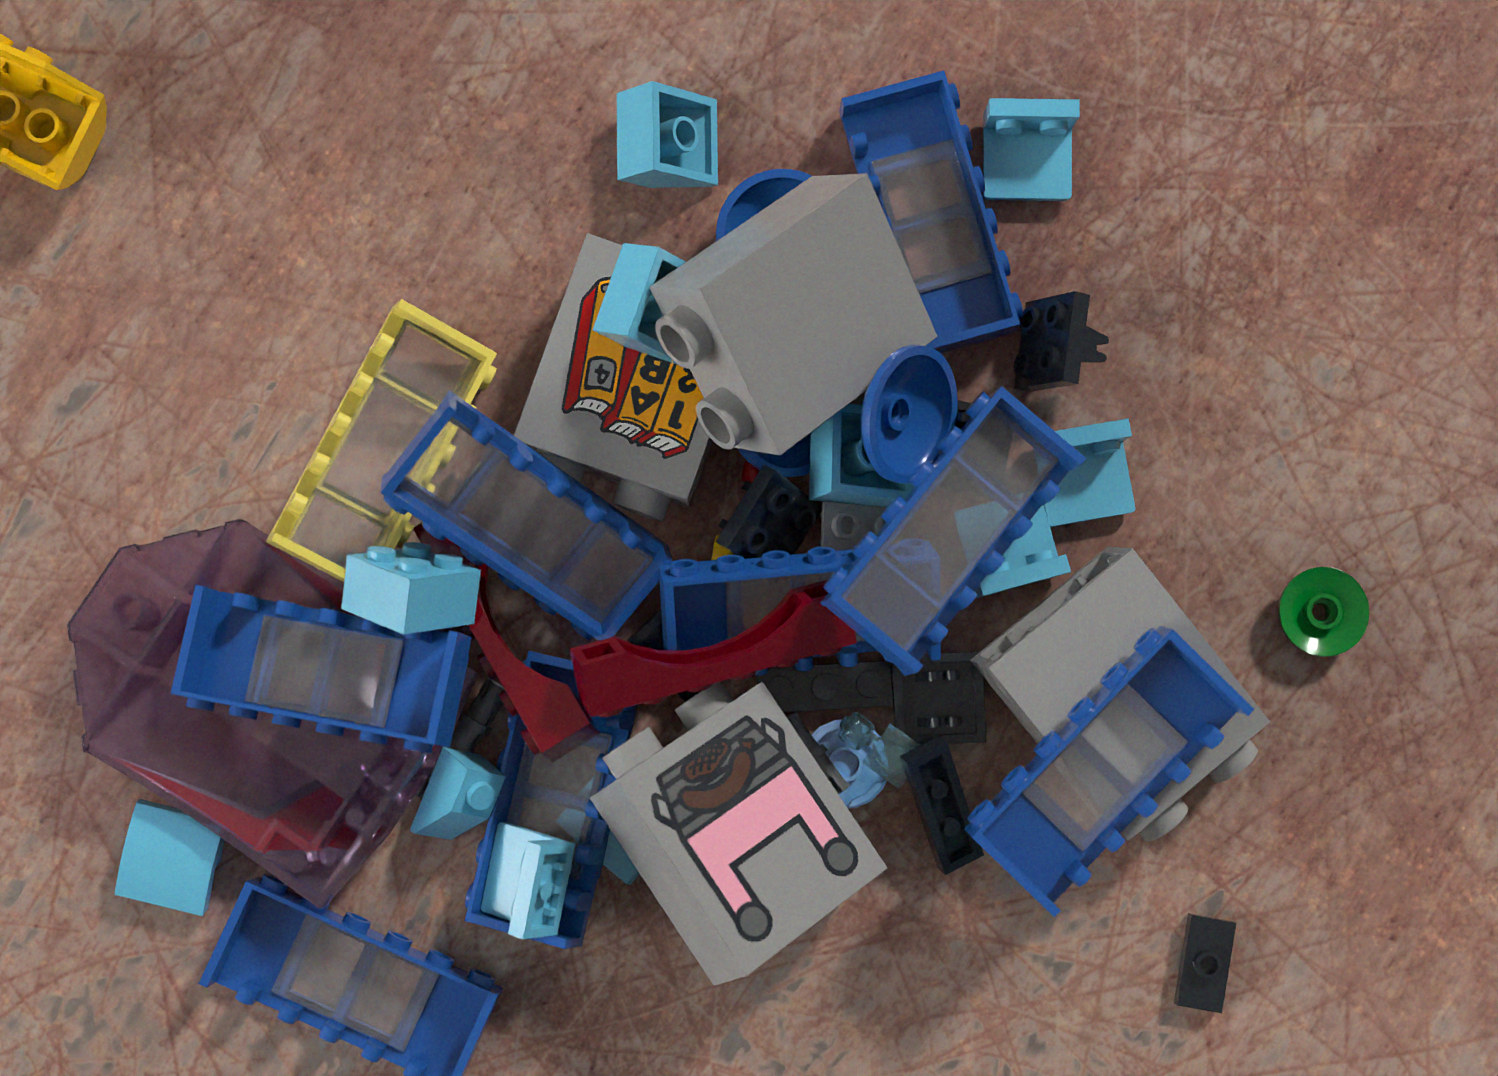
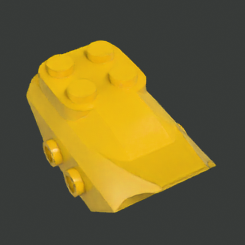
[0,34,107,191]

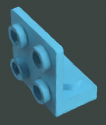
[983,98,1080,201]
[1032,418,1136,527]
[953,493,1071,598]
[481,822,575,939]

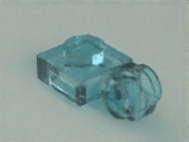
[838,712,920,789]

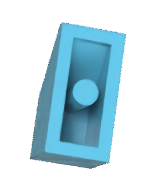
[410,747,506,840]

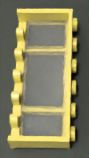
[265,299,497,582]

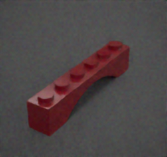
[413,506,600,763]
[570,579,857,717]

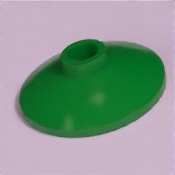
[1278,567,1370,657]

